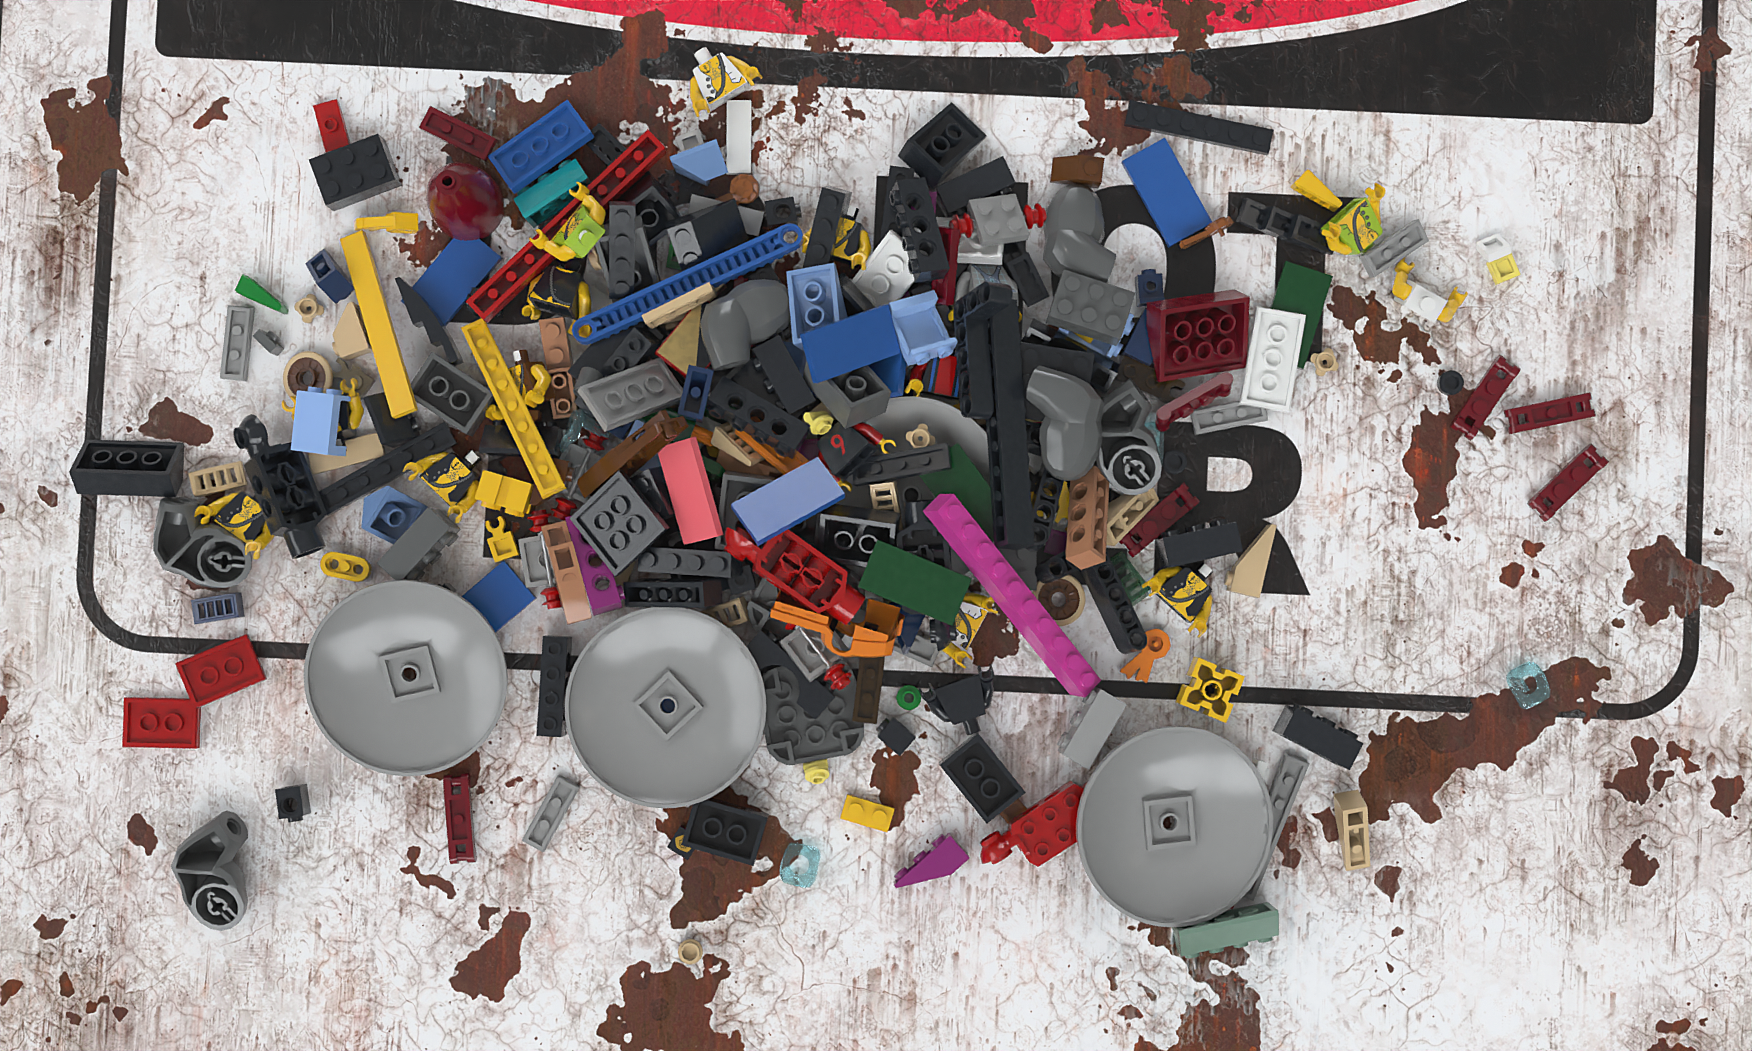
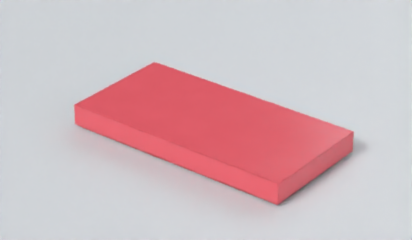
[658,436,724,545]

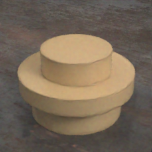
[678,939,703,964]

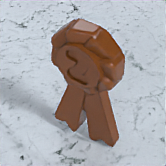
[715,174,760,205]
[1179,216,1234,249]

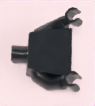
[918,664,994,735]

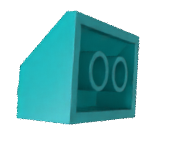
[514,159,591,228]

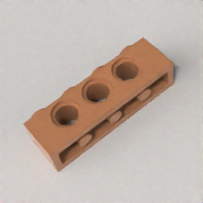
[1065,465,1109,570]

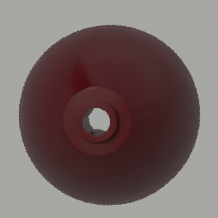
[426,162,505,241]

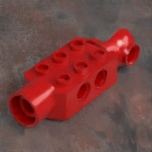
[724,527,866,625]
[980,781,1088,867]

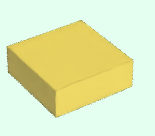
[1486,253,1521,285]

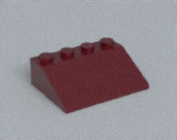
[1146,289,1250,382]

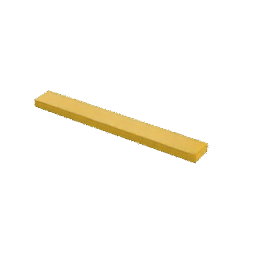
[340,230,418,419]
[461,318,566,499]

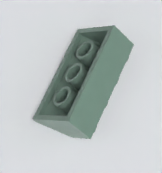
[1172,902,1279,958]

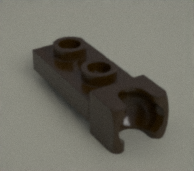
[1115,355,1186,404]

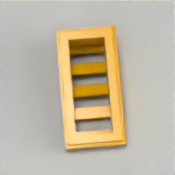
[1290,169,1342,212]

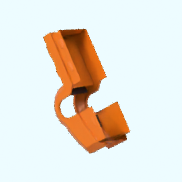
[770,590,905,657]

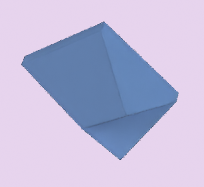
[670,139,728,186]
[361,485,428,544]

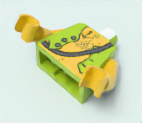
[529,182,606,261]
[1321,183,1386,255]

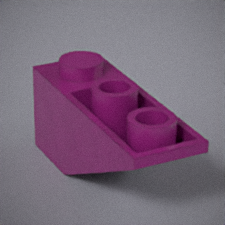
[893,833,970,888]

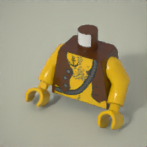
[485,350,555,421]

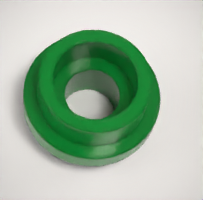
[896,685,921,710]

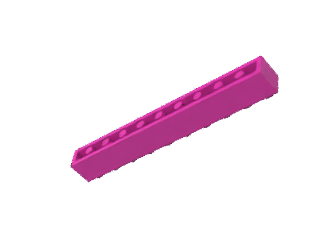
[923,494,1101,697]

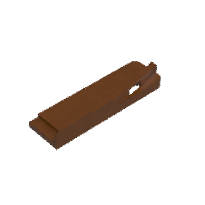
[577,410,689,499]

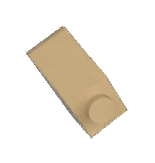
[332,302,373,361]

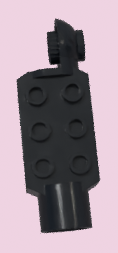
[233,414,327,559]
[897,499,957,652]

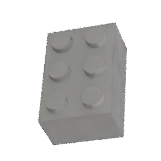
[1057,687,1127,770]

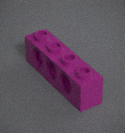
[565,516,625,616]

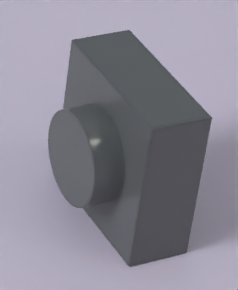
[253,329,284,356]

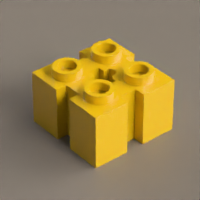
[475,470,534,518]
[1175,657,1245,723]

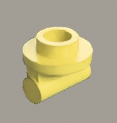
[803,411,833,435]
[803,759,830,784]

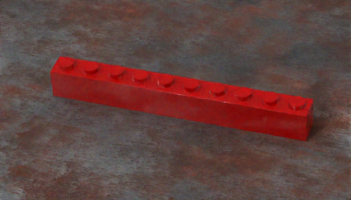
[466,129,666,323]

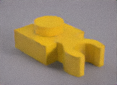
[485,516,520,563]

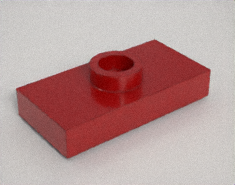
[313,99,351,153]

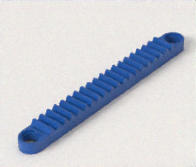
[572,223,804,345]

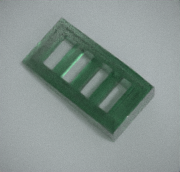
[1110,551,1151,606]

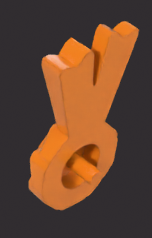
[1120,629,1171,683]

